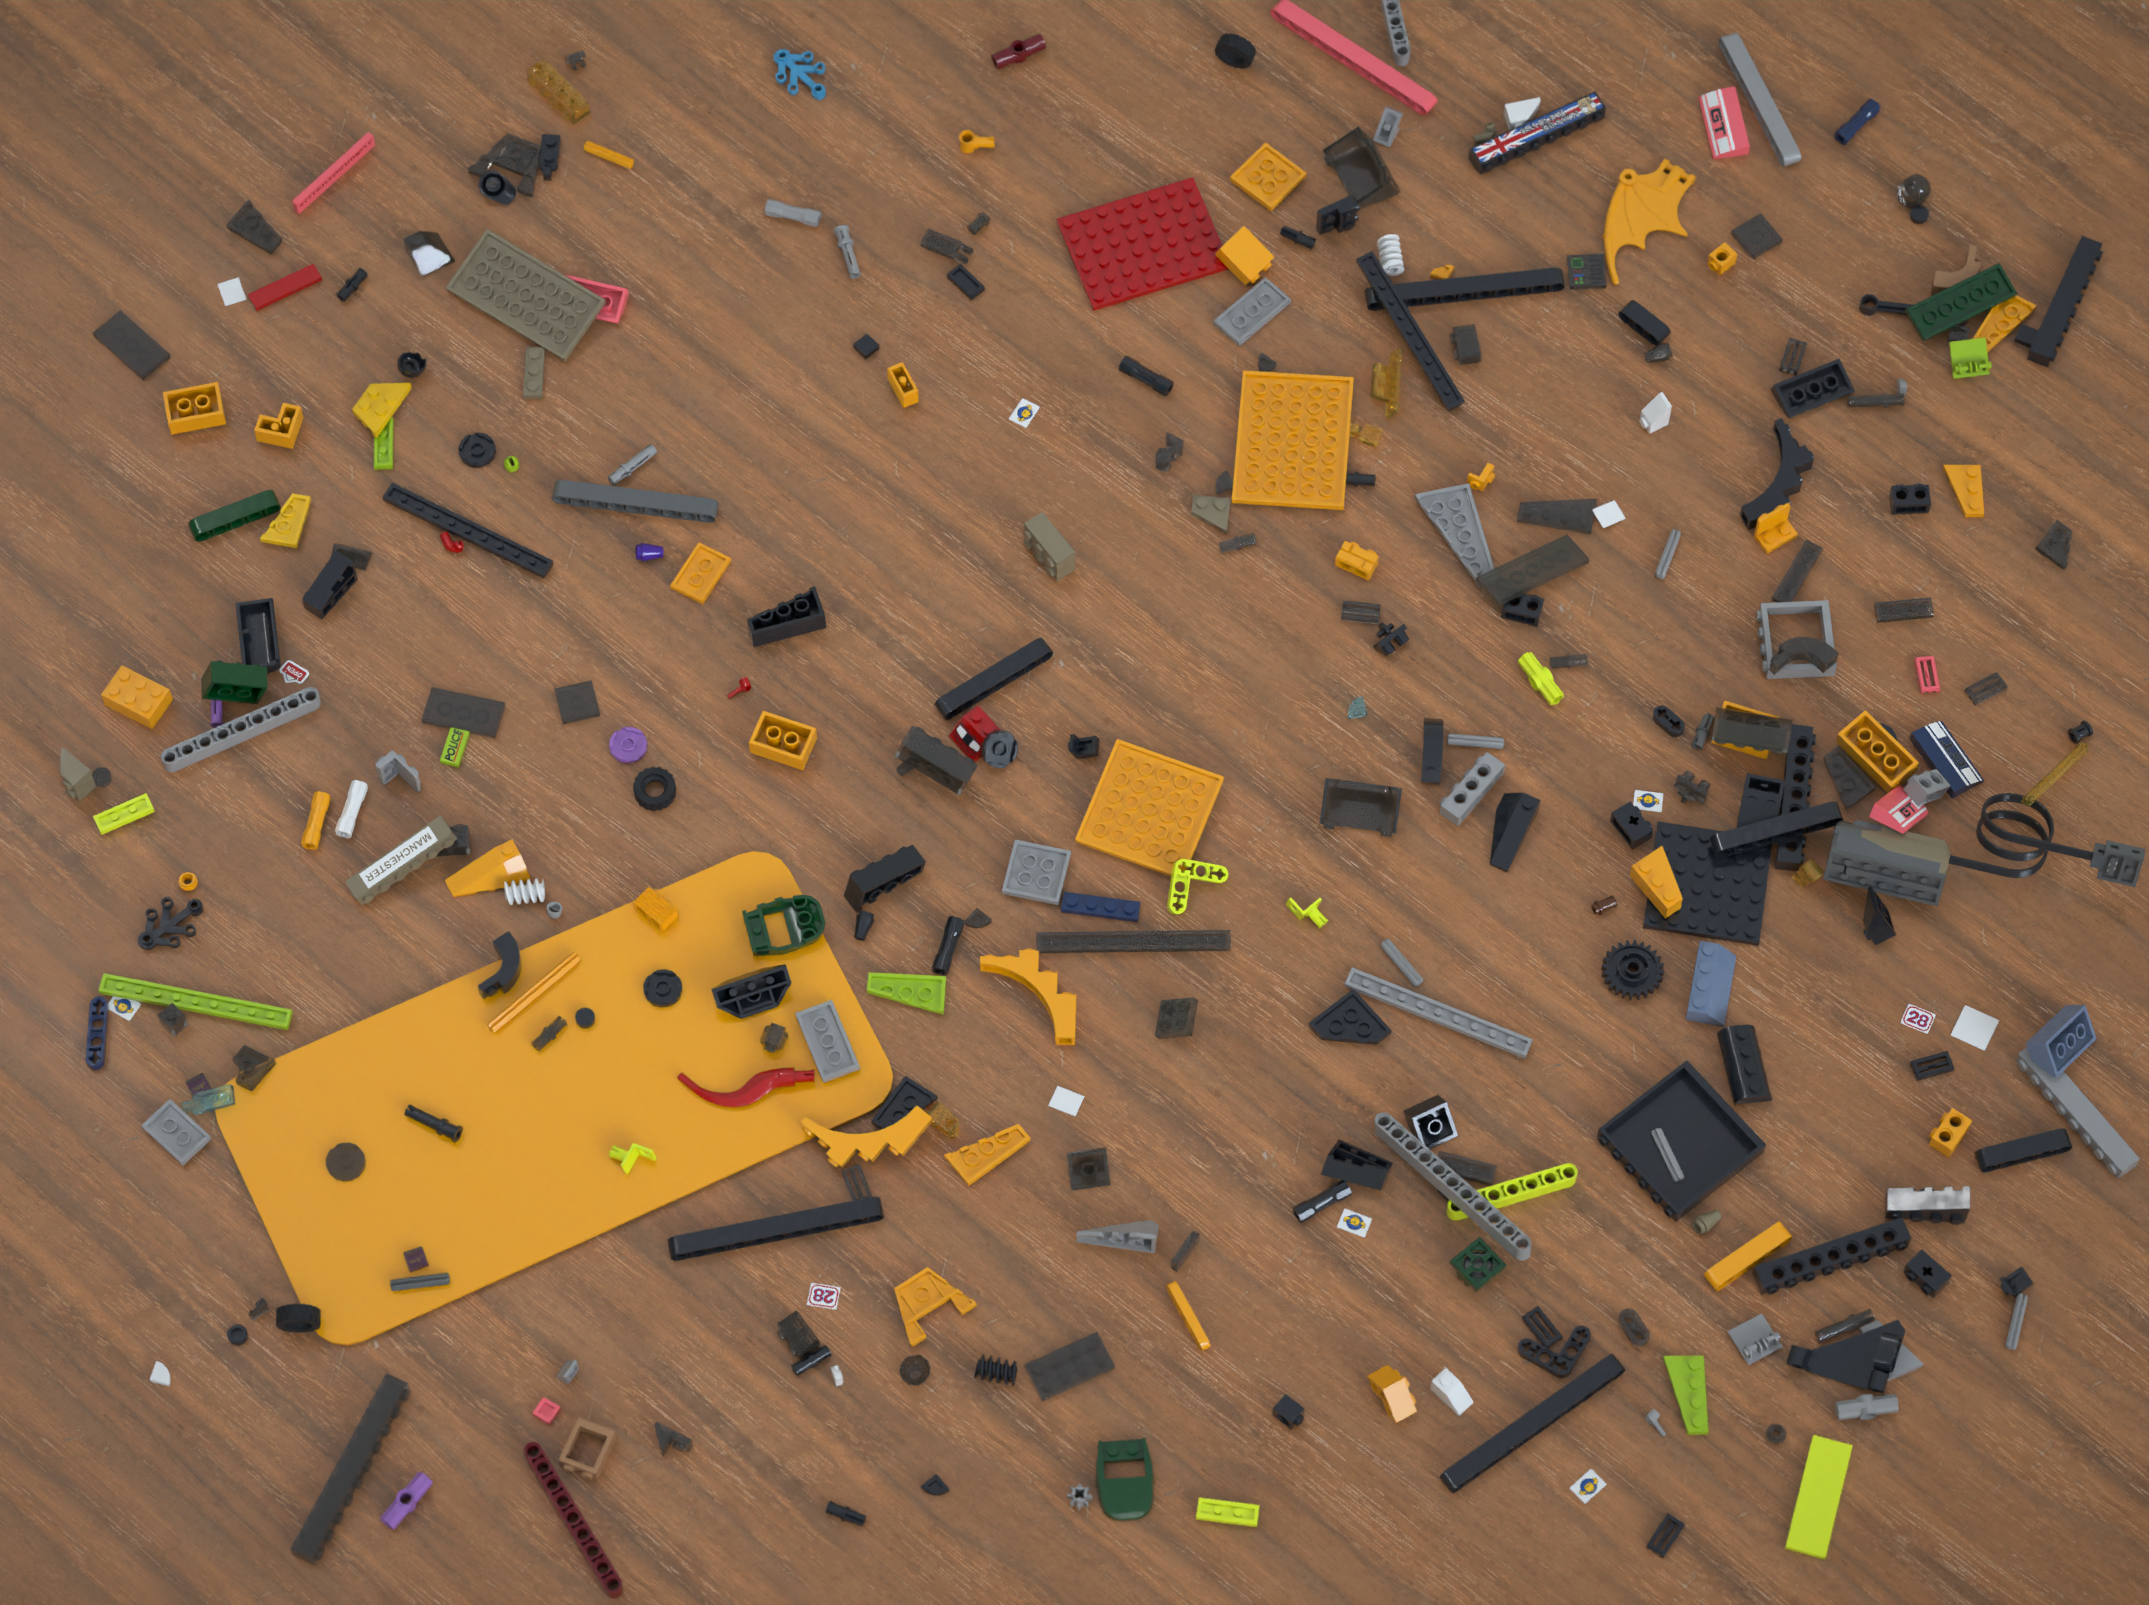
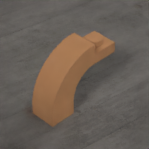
[1931,245,1982,295]

